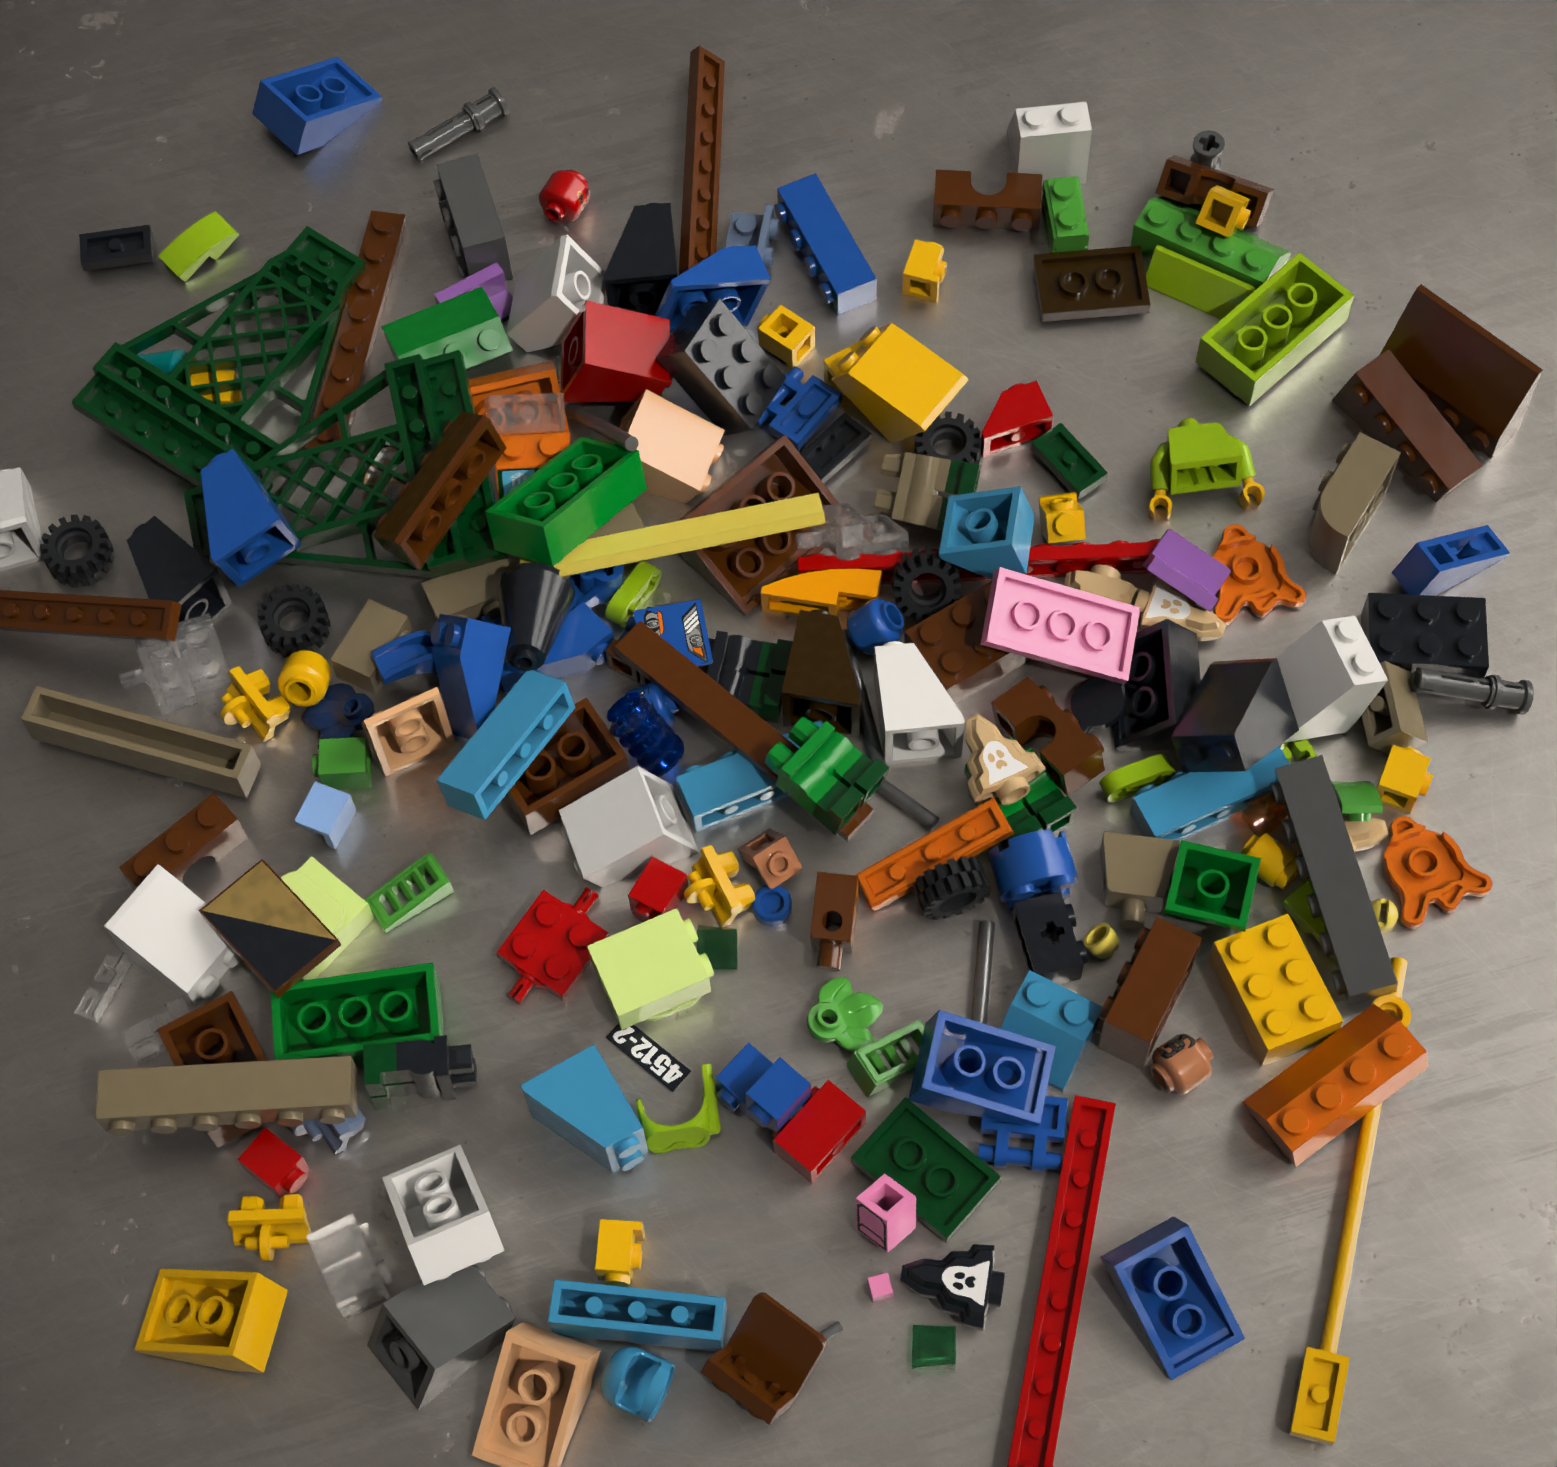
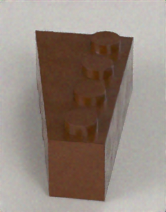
[1332,349,1483,502]

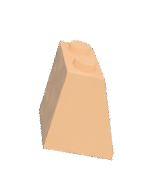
[612,389,725,504]

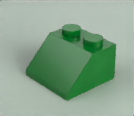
[1164,840,1261,932]

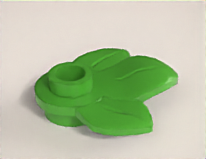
[806,977,883,1052]

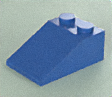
[252,57,382,155]
[655,245,771,333]
[431,614,511,739]
[908,1010,1056,1126]
[1100,1216,1245,1380]

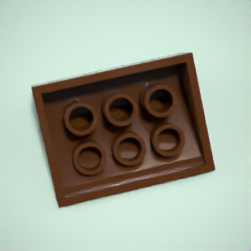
[1379,284,1543,459]
[678,435,854,616]

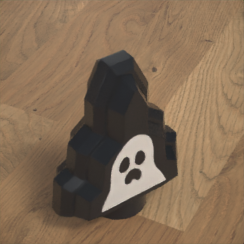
[900,1244,1005,1331]

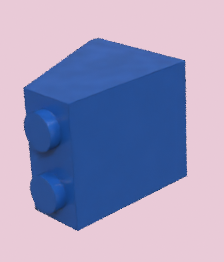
[201,449,302,588]

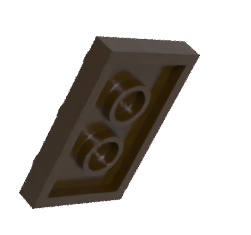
[1033,245,1151,322]

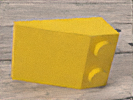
[134,1269,288,1373]

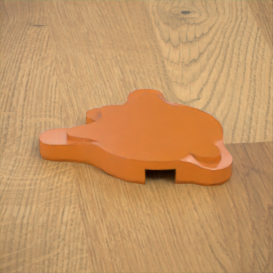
[1212,524,1306,625]
[1382,816,1493,929]

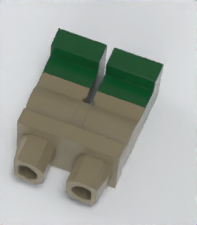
[873,452,982,531]

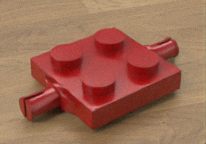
[496,887,609,1005]

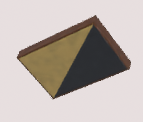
[199,859,341,998]

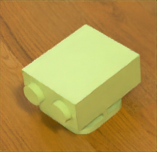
[281,856,375,981]
[587,908,714,1030]

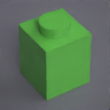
[312,737,372,790]

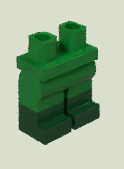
[765,717,890,836]
[964,738,1077,850]

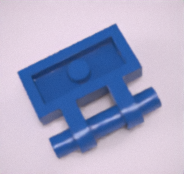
[756,366,842,451]
[978,1096,1068,1173]

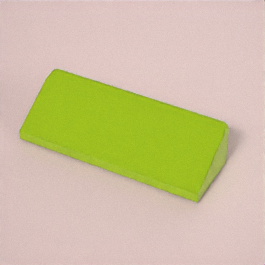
[1146,245,1256,319]

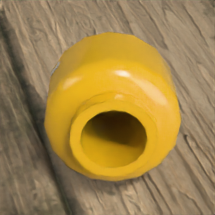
[278,650,332,707]

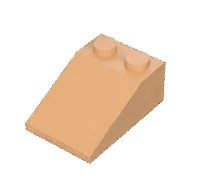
[361,687,456,777]
[471,1322,602,1467]

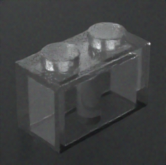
[484,393,566,436]
[306,1213,394,1321]

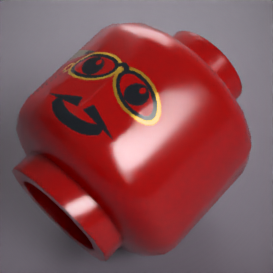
[538,170,591,223]

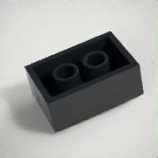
[656,299,786,436]
[1361,593,1489,678]

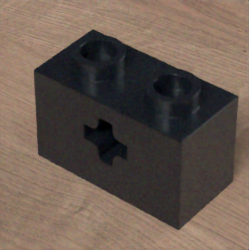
[1012,891,1088,984]

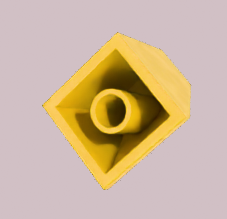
[832,323,969,443]

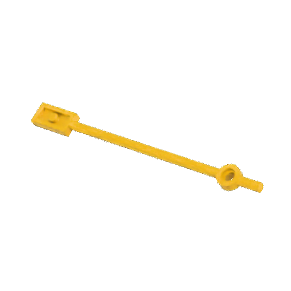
[1289,957,1411,1446]

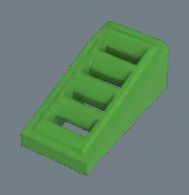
[365,852,454,933]
[847,1019,924,1097]

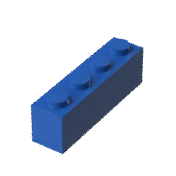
[774,173,877,315]

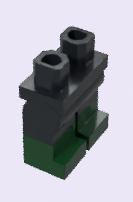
[706,631,793,723]
[363,1035,478,1110]

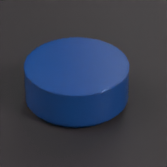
[752,886,792,927]

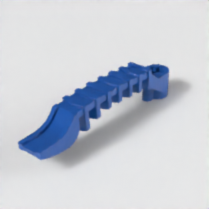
[371,565,624,685]

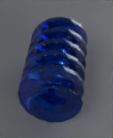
[606,692,684,777]

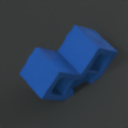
[715,1042,811,1132]

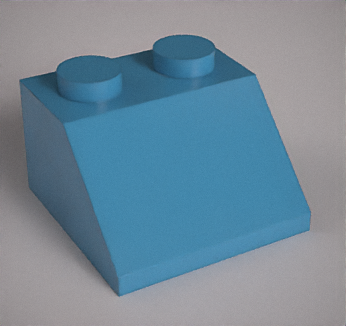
[939,486,1035,579]
[1000,970,1102,1092]

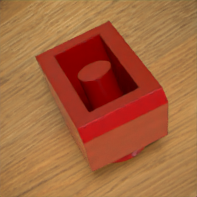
[981,380,1053,457]

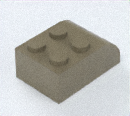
[1309,432,1401,575]

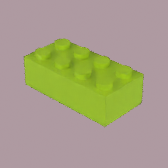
[1196,252,1354,406]

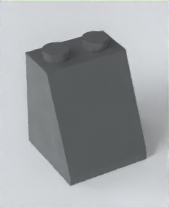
[367,1264,516,1410]

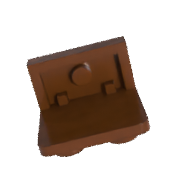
[700,1292,827,1425]

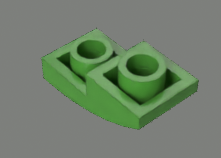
[1331,781,1383,821]

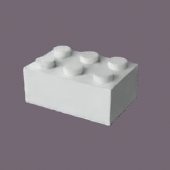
[382,1144,505,1286]

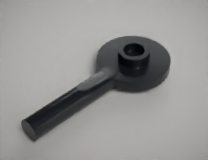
[1056,679,1126,786]

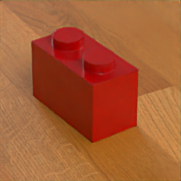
[773,1080,866,1184]

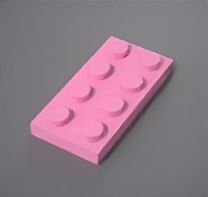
[981,567,1140,684]

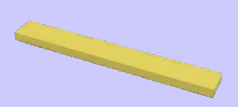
[519,493,826,577]

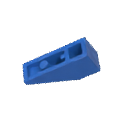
[1391,525,1510,596]
[499,602,614,693]

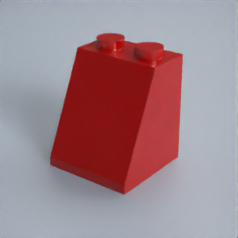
[560,300,673,403]

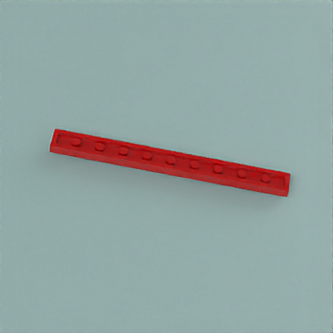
[798,539,1160,585]
[1007,1095,1116,1467]

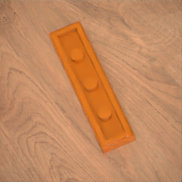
[855,797,1014,912]

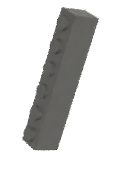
[1270,755,1398,1005]

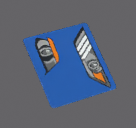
[633,599,713,666]

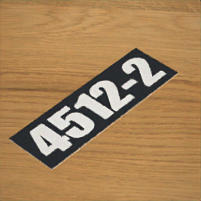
[605,1023,691,1092]

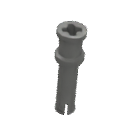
[408,87,509,162]
[1411,667,1534,715]

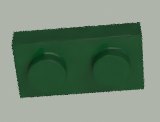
[1031,423,1108,500]

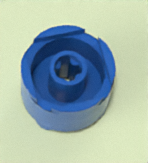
[988,830,1079,911]

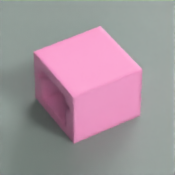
[867,1272,894,1302]

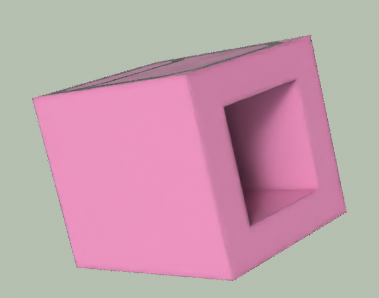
[856,1173,916,1253]

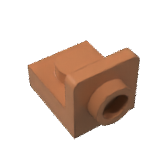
[737,828,802,889]

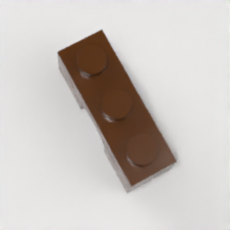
[1155,155,1274,228]
[933,170,1042,231]
[991,677,1105,796]
[119,793,248,890]

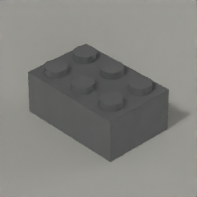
[433,153,513,281]

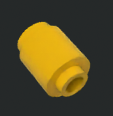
[1241,833,1298,890]

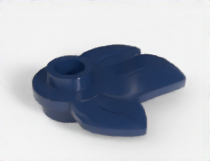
[301,683,375,750]

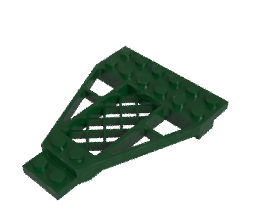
[72,226,366,494]
[183,350,508,578]

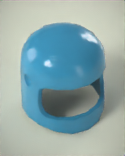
[600,1346,675,1423]

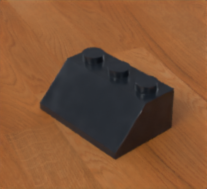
[1112,619,1201,751]

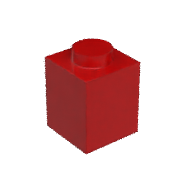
[628,856,689,922]
[237,1127,310,1199]

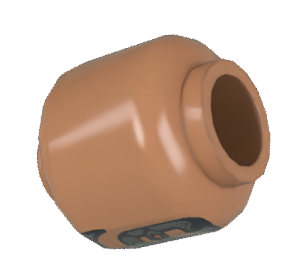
[1149,1034,1214,1095]

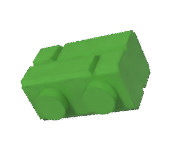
[1041,176,1089,253]

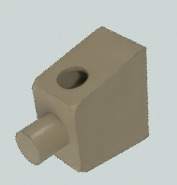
[1100,831,1180,929]

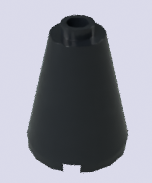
[497,562,575,671]

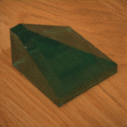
[697,925,738,969]
[912,1325,956,1371]

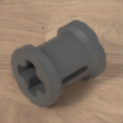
[1190,130,1225,171]

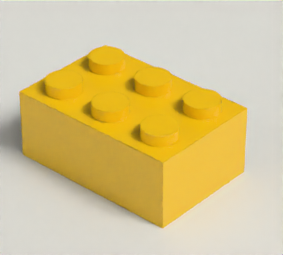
[1208,914,1343,1067]

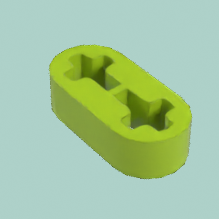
[605,561,662,627]
[1099,754,1176,803]

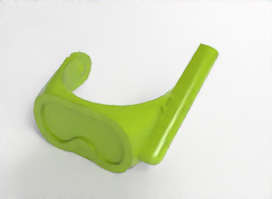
[636,1064,721,1153]

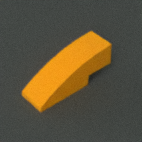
[761,569,882,617]

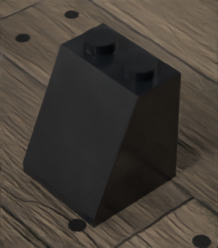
[604,203,678,316]
[126,515,232,654]
[1171,658,1299,772]

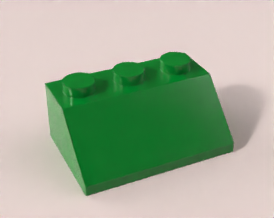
[381,287,513,371]

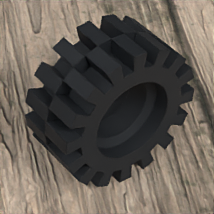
[914,411,981,464]
[40,514,114,588]
[891,547,962,622]
[257,584,331,657]
[912,856,992,920]

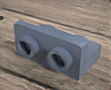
[725,204,780,269]

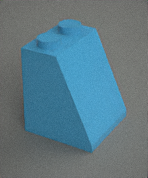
[520,1044,649,1173]

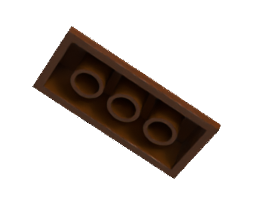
[373,412,507,571]

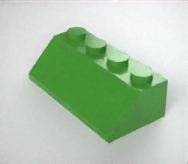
[1131,196,1291,290]

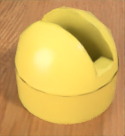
[1371,899,1398,934]
[1083,923,1119,959]

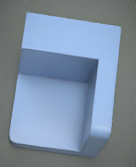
[295,781,357,849]

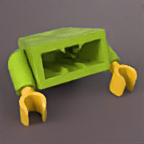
[1149,418,1265,520]

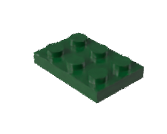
[851,1097,1001,1243]

